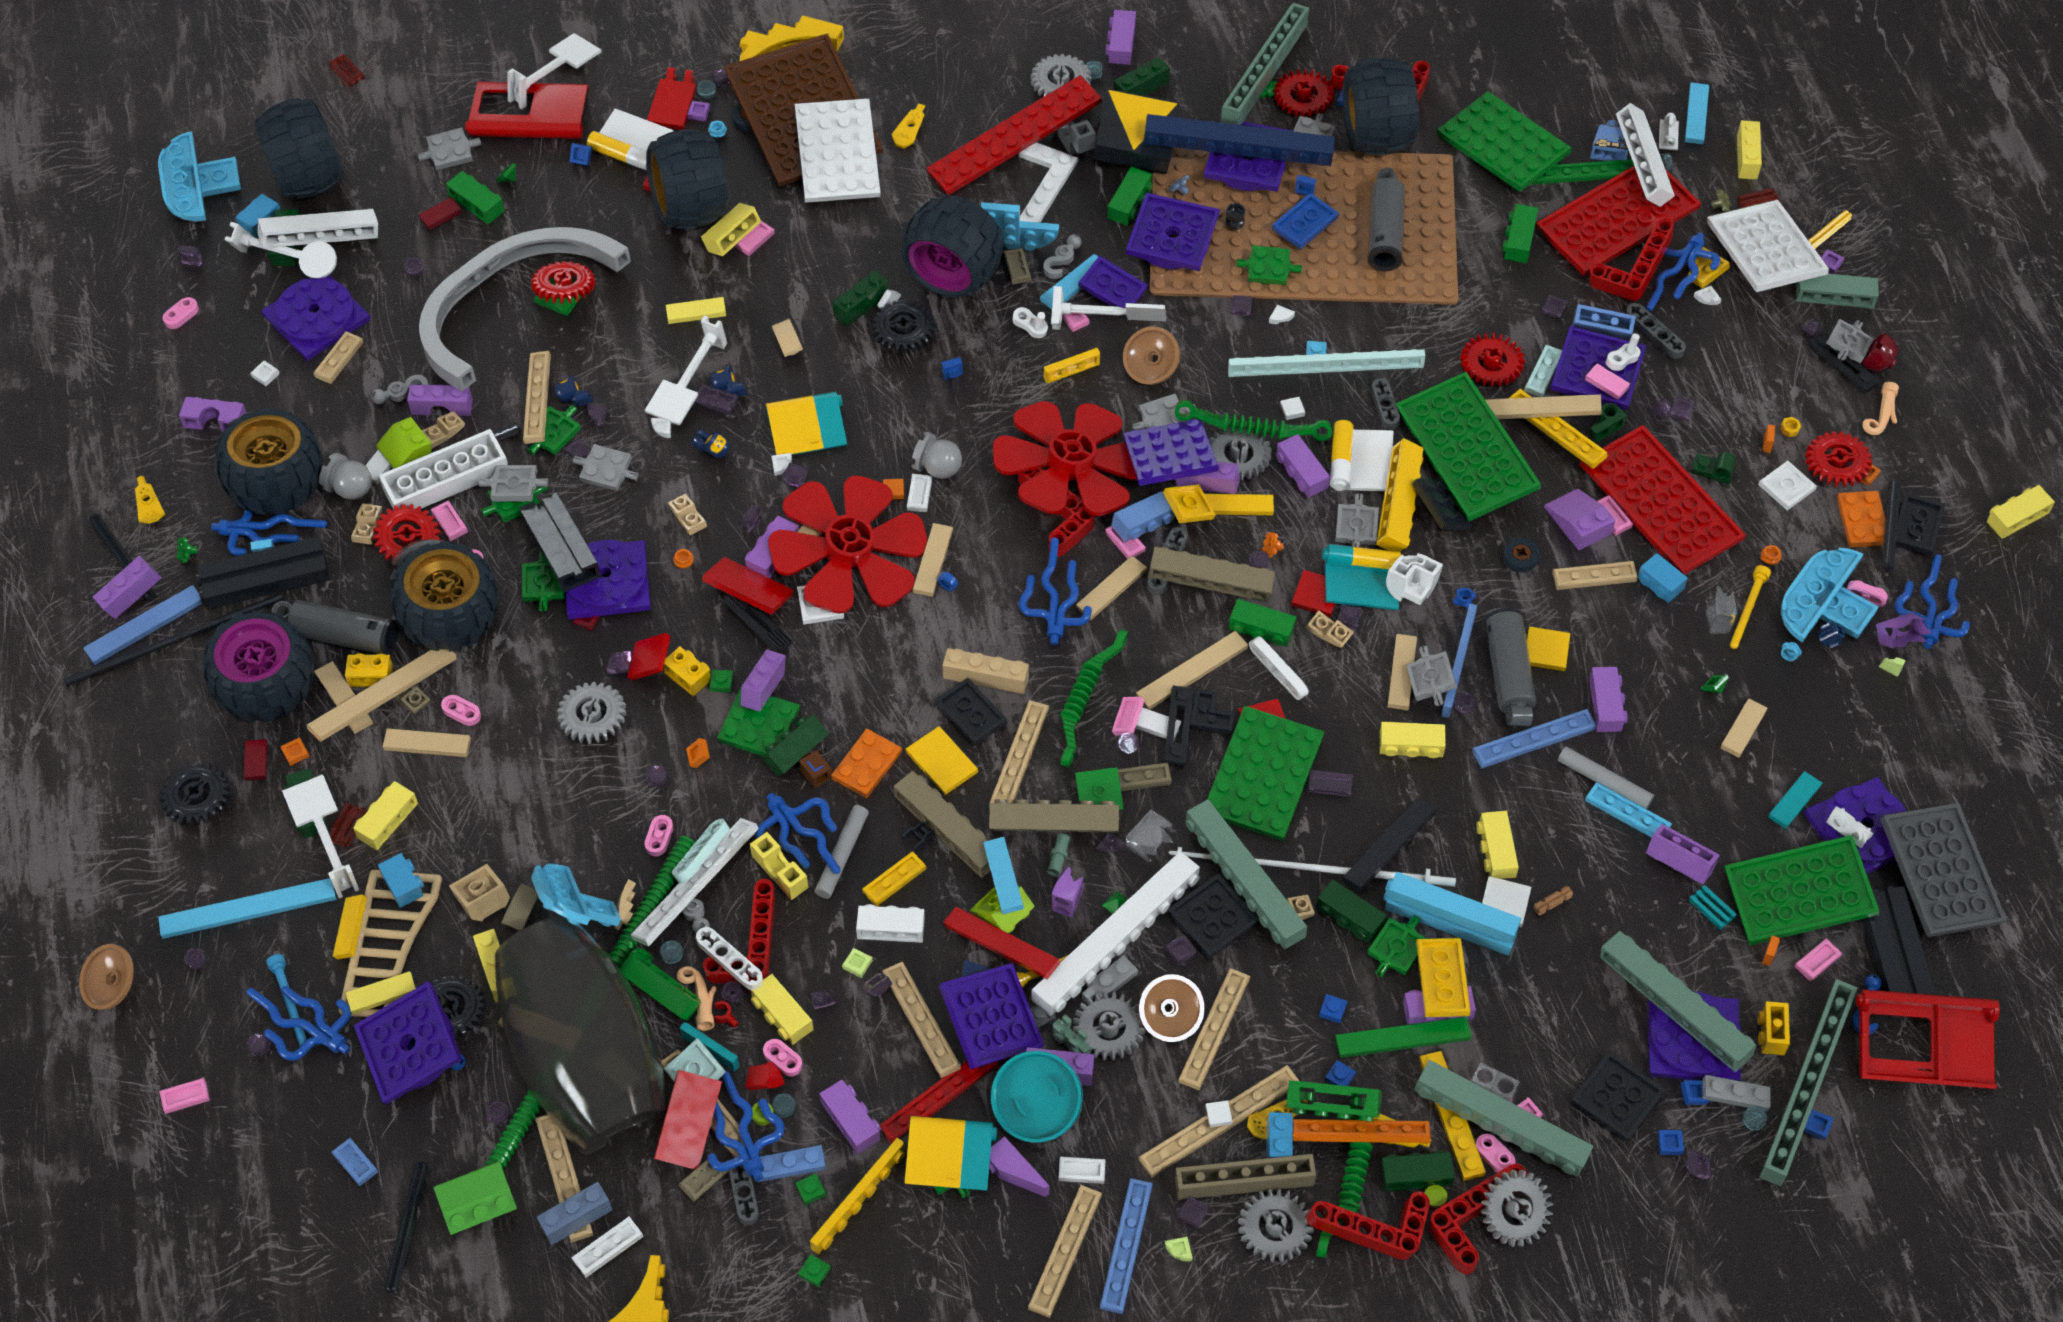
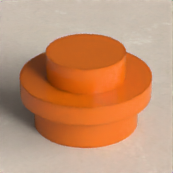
[1761,545,1782,565]
[673,549,694,569]

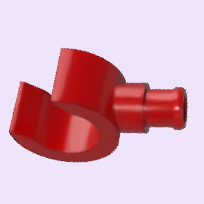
[714,1001,739,1028]

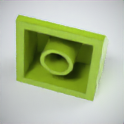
[376,417,431,469]
[969,886,1035,933]

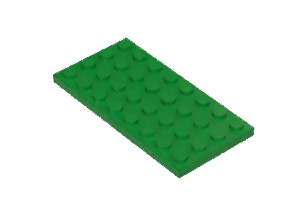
[1395,372,1541,522]

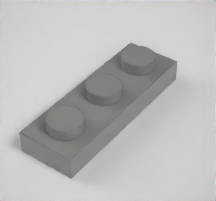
[1703,1075,1771,1111]

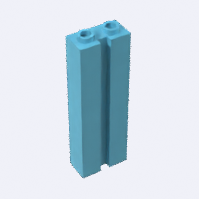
[1383,872,1521,956]

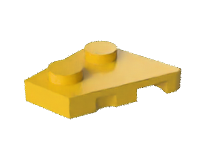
[1688,247,1730,288]

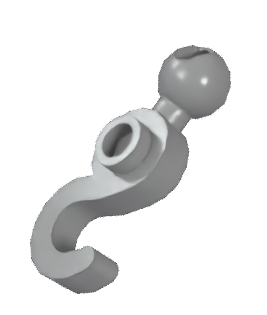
[1043,234,1082,279]
[371,375,429,404]
[673,883,710,934]

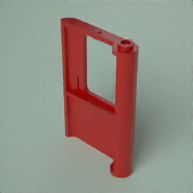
[465,81,589,139]
[1856,989,2000,1089]

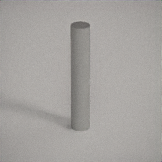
[1558,746,1654,809]
[815,805,869,899]

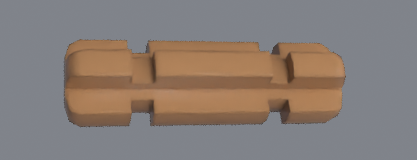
[1533,886,1573,915]

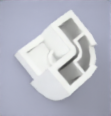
[1386,553,1443,605]

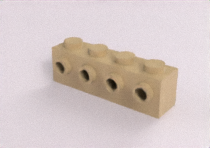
[942,648,1029,694]

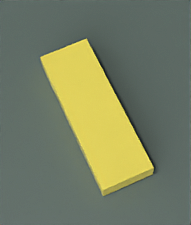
[666,297,726,324]
[346,971,416,1015]

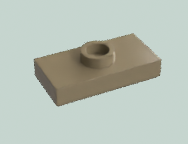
[1004,248,1031,285]
[679,1159,728,1202]

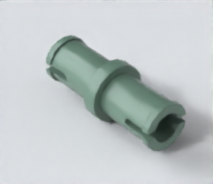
[1047,833,1070,877]

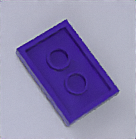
[1078,256,1148,316]

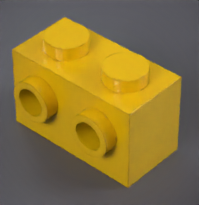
[663,646,711,696]
[345,653,393,687]
[1757,1001,1790,1055]

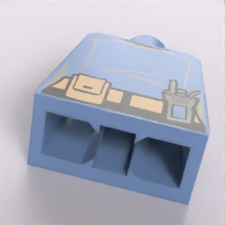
[1590,120,1629,161]

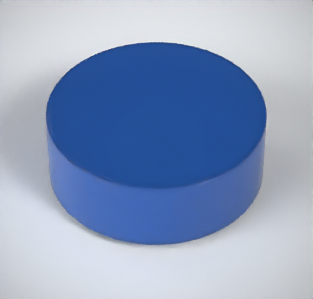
[937,572,958,591]

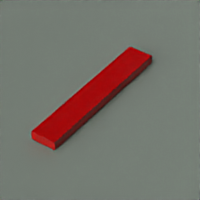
[943,907,1060,980]
[879,1060,998,1144]

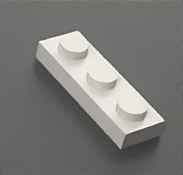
[572,1217,643,1278]

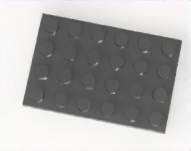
[1880,803,2007,937]

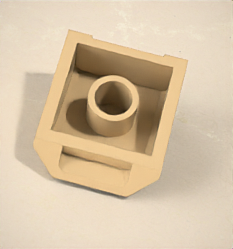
[449,864,510,921]

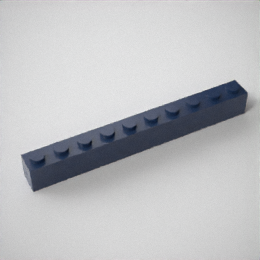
[1143,114,1335,166]

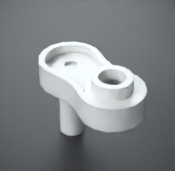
[1012,307,1048,339]
[1606,334,1640,371]

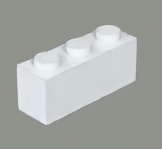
[856,904,925,943]

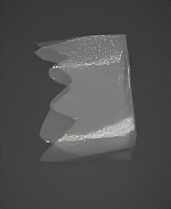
[1706,586,1738,633]
[1126,809,1178,863]
[1471,1062,1520,1104]

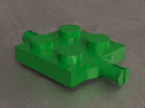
[1236,245,1302,285]
[527,405,581,455]
[481,487,548,523]
[522,551,564,612]
[1367,915,1427,977]

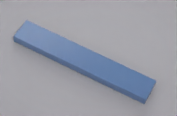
[83,585,204,665]
[1441,604,1477,718]
[1472,709,1597,769]
[1100,1178,1153,1314]

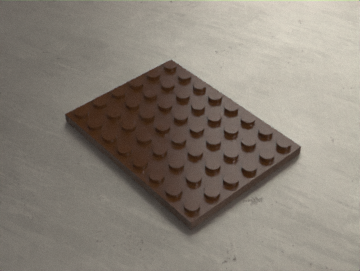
[724,33,883,187]

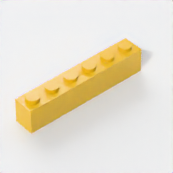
[1376,438,1423,552]

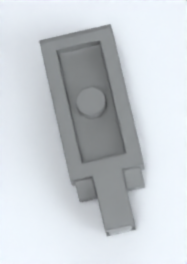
[1082,955,1138,1005]

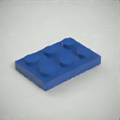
[1272,193,1339,250]

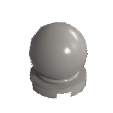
[911,432,962,479]
[319,453,372,500]

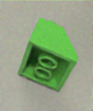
[434,1161,517,1235]

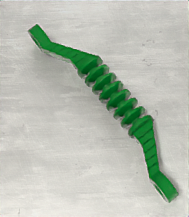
[1175,400,1332,441]
[1060,629,1128,768]
[1316,1094,1373,1259]

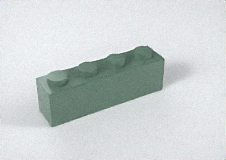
[1796,273,1879,308]

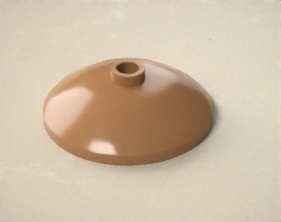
[1123,327,1180,385]
[79,944,134,1010]
[1138,974,1204,1042]

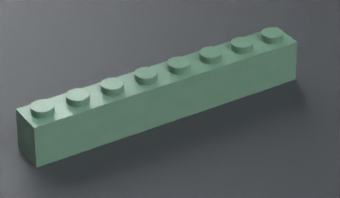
[1185,799,1307,950]
[1600,931,1756,1072]
[1413,1060,1593,1177]

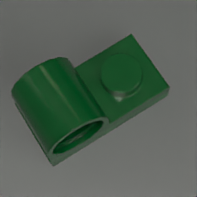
[1588,403,1627,444]
[1690,452,1736,484]

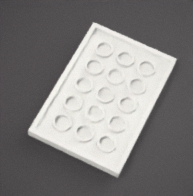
[795,99,880,203]
[1707,200,1829,292]

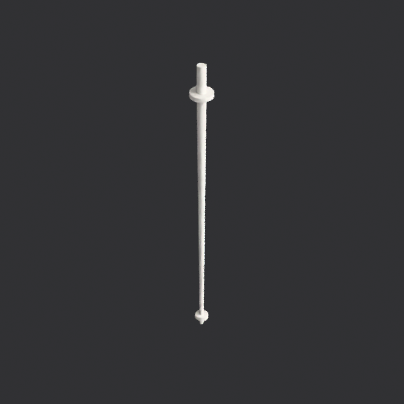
[1169,847,1456,887]

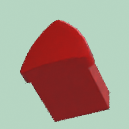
[745,1062,784,1091]

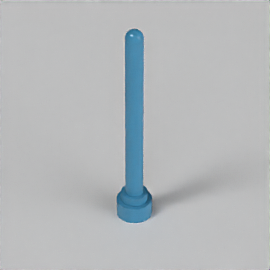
[266,954,307,1046]

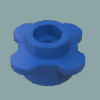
[1453,588,1476,609]

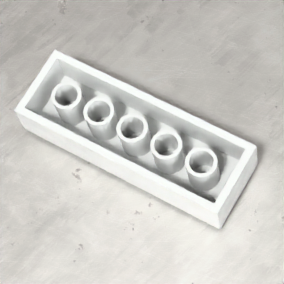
[379,429,508,510]

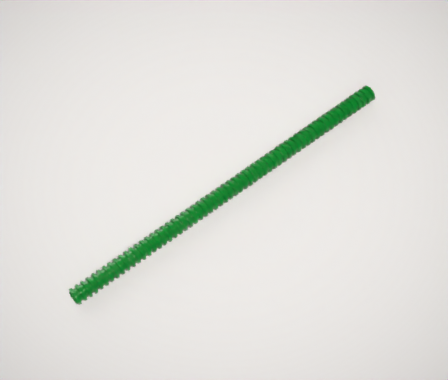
[485,836,695,1172]

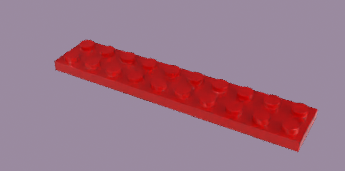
[927,75,1102,195]

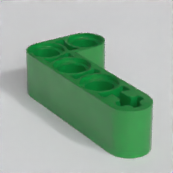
[619,948,701,1020]

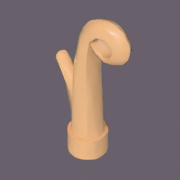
[1863,382,1899,435]
[677,966,716,1031]

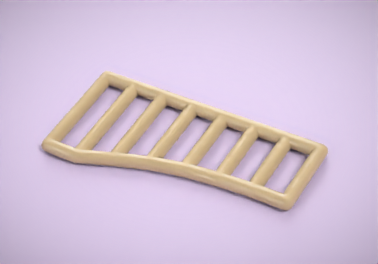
[339,870,442,1017]

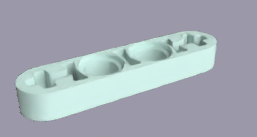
[672,819,730,883]

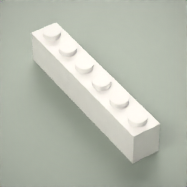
[1616,103,1675,207]
[258,209,378,248]

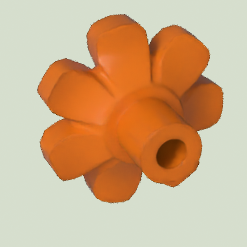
[1261,532,1284,558]

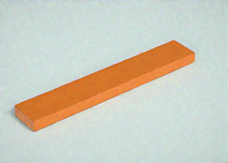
[1293,1119,1431,1143]

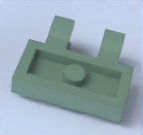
[1053,1015,1091,1054]

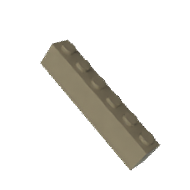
[1148,547,1275,602]
[894,771,991,878]
[989,799,1119,833]
[1175,1154,1316,1200]

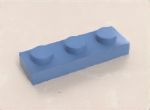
[758,1145,826,1182]

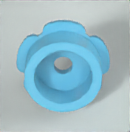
[708,120,727,138]
[1781,642,1801,661]

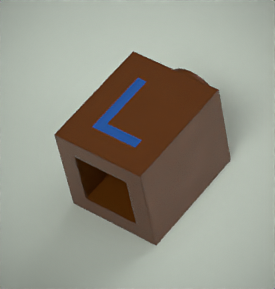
[799,750,832,789]

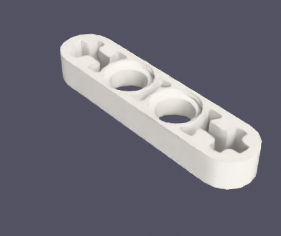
[1249,636,1308,700]
[696,927,763,990]

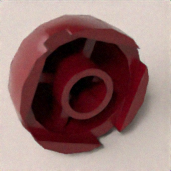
[1860,332,1898,372]

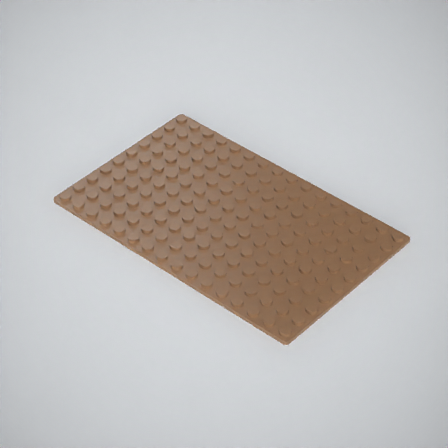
[1150,147,1458,304]

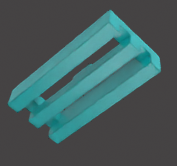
[1688,885,1737,930]

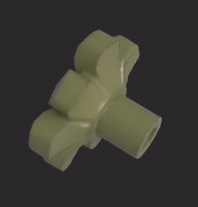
[1711,189,1731,212]

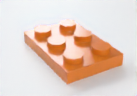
[1837,491,1886,548]
[831,728,902,798]

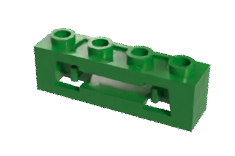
[1286,1080,1382,1122]

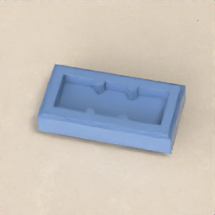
[332,1138,378,1187]

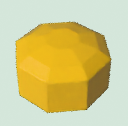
[1780,417,1801,437]

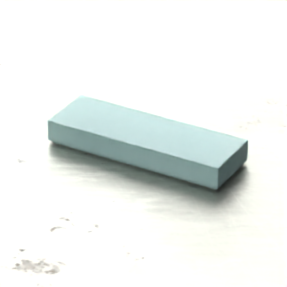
[1524,345,1562,397]

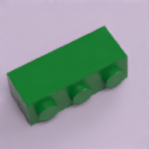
[1107,167,1153,226]
[446,171,504,224]
[1502,204,1538,263]
[1229,599,1297,647]

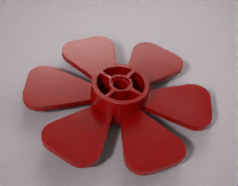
[993,401,1137,516]
[768,476,928,614]

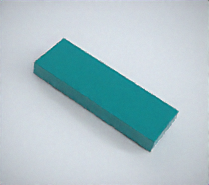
[1768,771,1822,829]
[680,1022,739,1072]

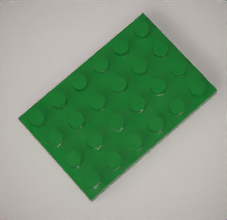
[1437,91,1572,192]
[1207,706,1324,841]
[1724,835,1879,946]

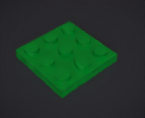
[717,688,800,756]

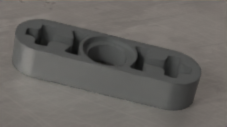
[1371,378,1400,430]
[729,1165,759,1225]

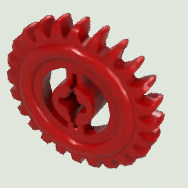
[1273,68,1335,118]
[531,261,595,304]
[1460,332,1525,387]
[1805,431,1873,488]
[373,503,441,561]

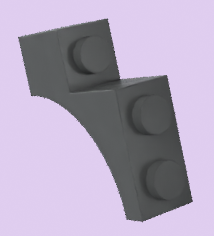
[1055,120,1096,155]

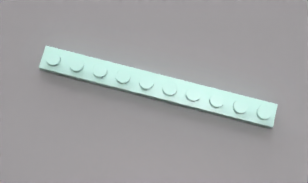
[1228,349,1425,377]

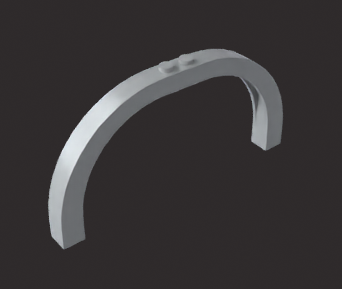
[419,227,631,392]

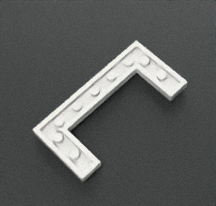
[1019,143,1077,223]

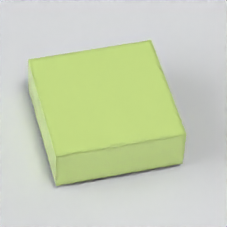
[842,948,873,978]

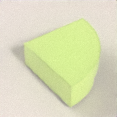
[1879,657,1905,677]
[1164,1237,1193,1261]

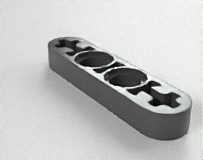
[1626,303,1686,359]
[1147,527,1188,595]

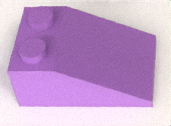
[1544,489,1616,551]

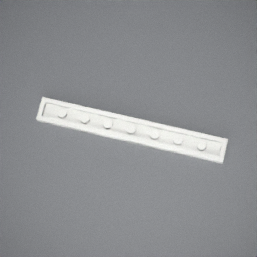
[631,818,758,947]

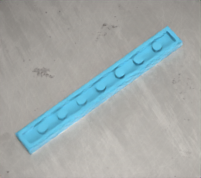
[158,878,337,939]

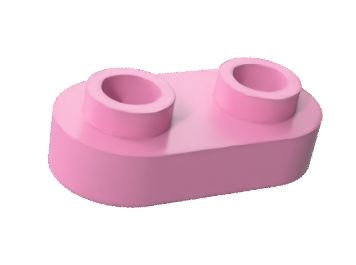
[163,297,199,329]
[1846,580,1888,607]
[441,695,481,726]
[645,815,673,856]
[763,1039,802,1077]
[1476,1134,1515,1173]

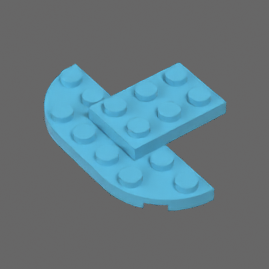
[158,131,241,222]
[981,202,1059,251]
[1781,548,1879,643]
[531,864,621,927]

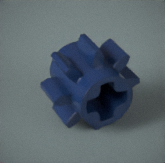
[1818,621,1845,648]

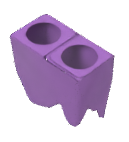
[1876,613,1931,649]
[1051,867,1085,918]

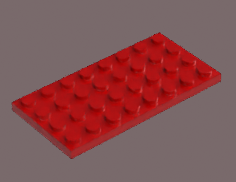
[1535,166,1701,276]
[1580,425,1746,575]

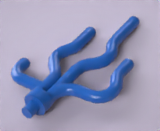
[1646,233,1720,311]
[211,510,327,556]
[1019,537,1092,645]
[1895,554,1970,649]
[755,793,841,874]
[246,986,352,1061]
[707,1070,785,1181]

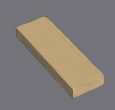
[314,331,363,384]
[1720,698,1767,758]

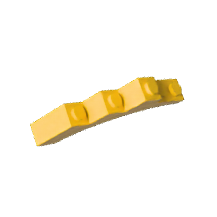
[740,15,844,61]
[608,1255,669,1322]

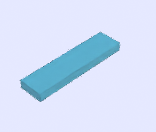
[1684,82,1709,145]
[1040,254,1098,310]
[1585,782,1672,838]
[983,837,1024,914]

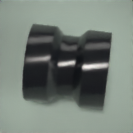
[1225,203,1245,230]

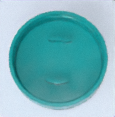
[991,1051,1083,1143]

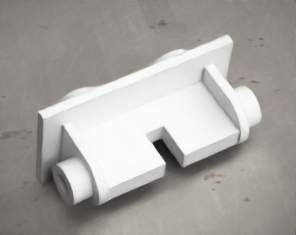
[1659,113,1679,151]
[1826,806,1874,848]

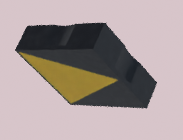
[1093,88,1180,174]

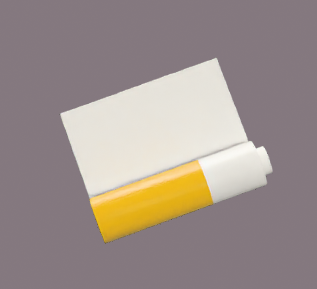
[587,109,673,171]
[1330,420,1393,491]

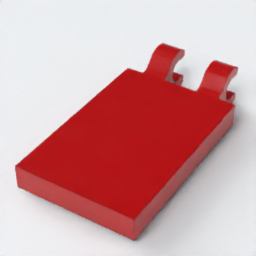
[647,67,697,130]

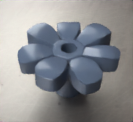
[1169,174,1190,195]

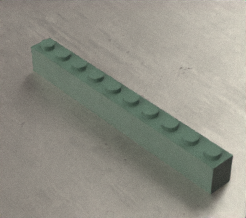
[1221,3,1309,125]
[1759,979,1857,1187]

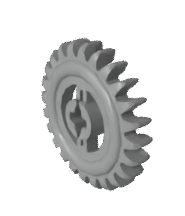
[1031,54,1091,96]
[1209,427,1272,480]
[557,682,627,744]
[1073,991,1146,1060]
[1481,1170,1554,1247]
[1238,1189,1314,1262]

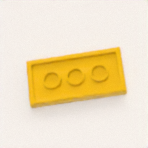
[1416,938,1471,1017]

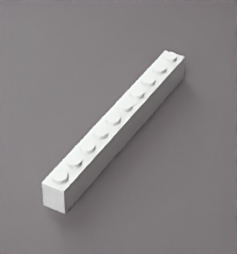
[1031,851,1200,1016]

